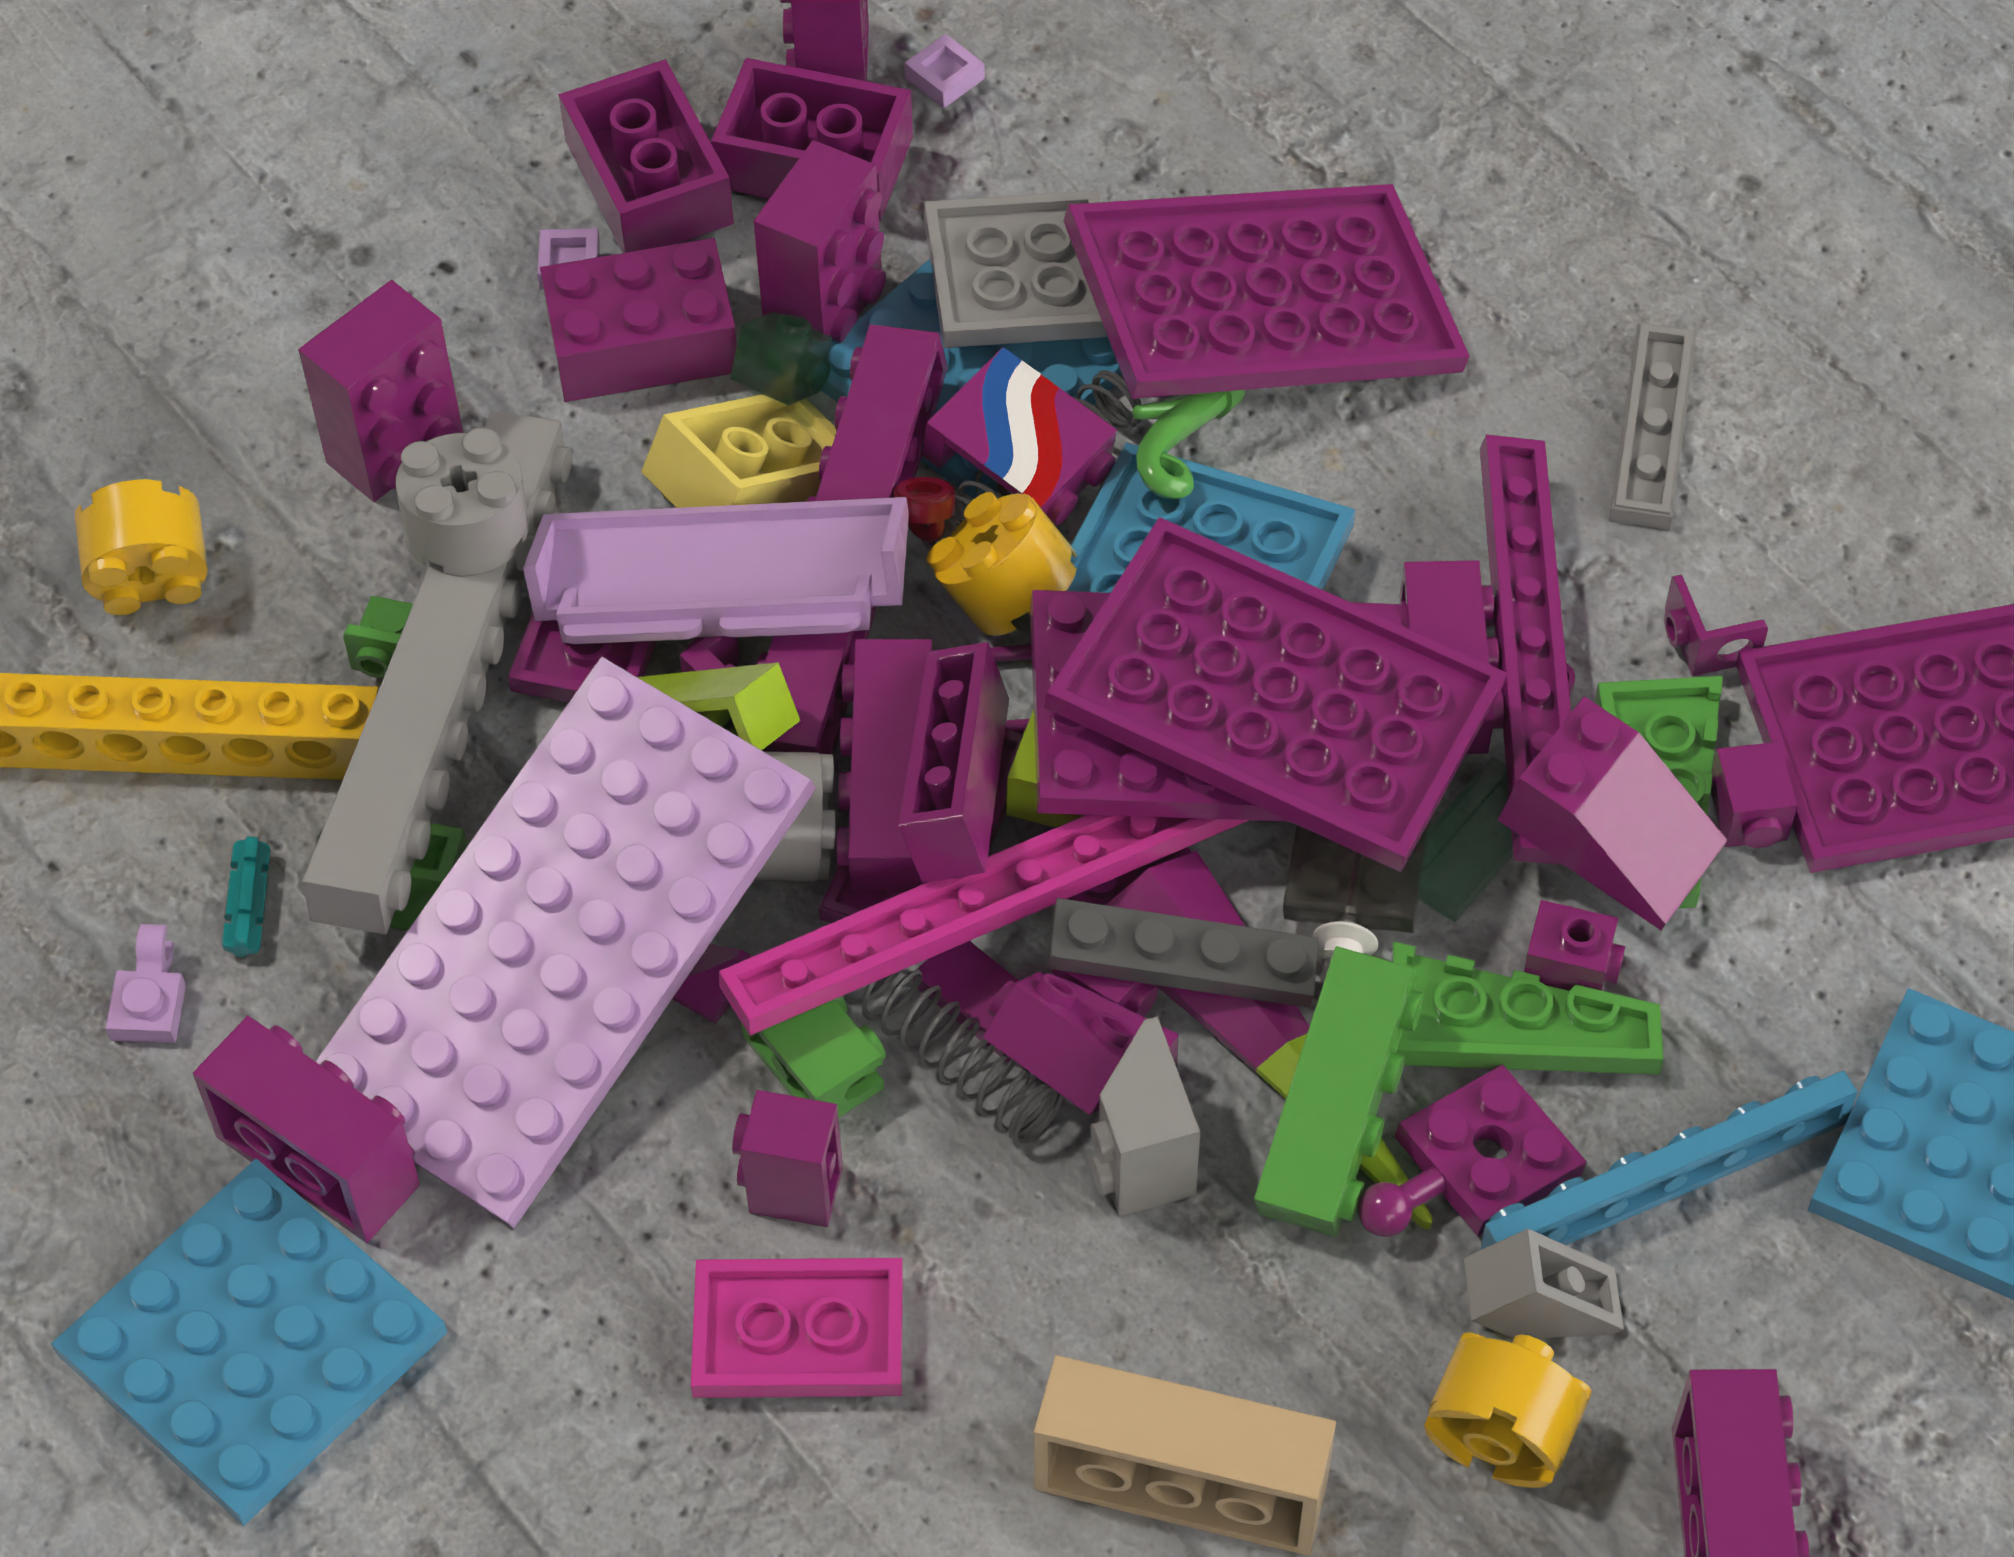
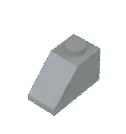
[1464,1228,1624,1339]

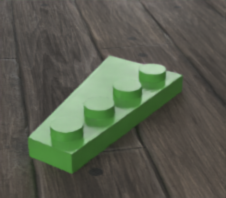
[1595,676,1723,909]
[1391,941,1664,1075]

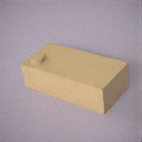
[1034,1355,1336,1556]

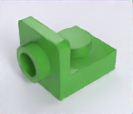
[343,596,413,678]

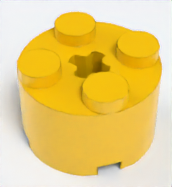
[74,479,208,616]
[926,492,1077,636]
[1424,1332,1592,1488]

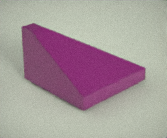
[672,943,751,1024]

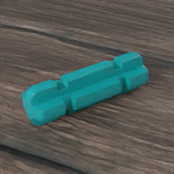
[221,836,271,958]

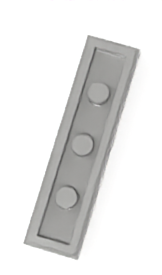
[1609,322,1697,530]

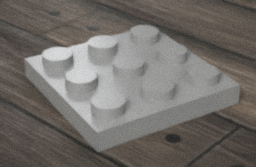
[924,190,1108,348]

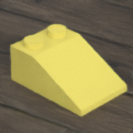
[641,388,836,508]

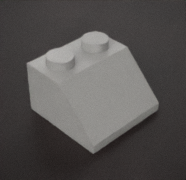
[1090,1016,1200,1217]

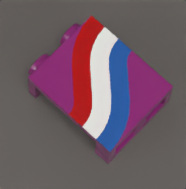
[922,347,1117,526]

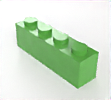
[1254,946,1424,1238]

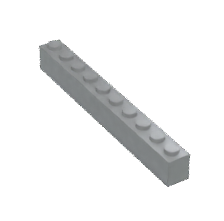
[302,410,572,935]

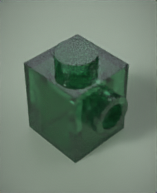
[730,311,832,406]

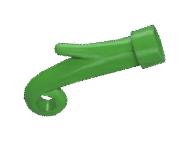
[1132,390,1245,500]

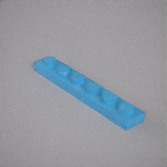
[1480,1070,1858,1250]

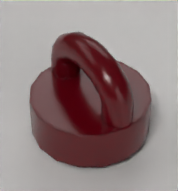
[893,477,955,542]

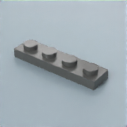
[1047,898,1319,1008]

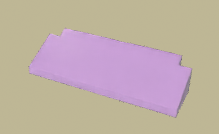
[523,497,909,644]

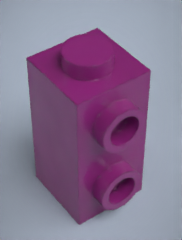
[982,972,1133,1115]

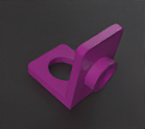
[1664,575,1768,677]

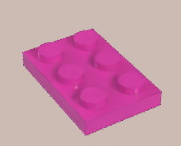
[691,1258,903,1398]

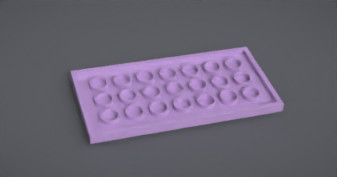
[316,657,816,1228]

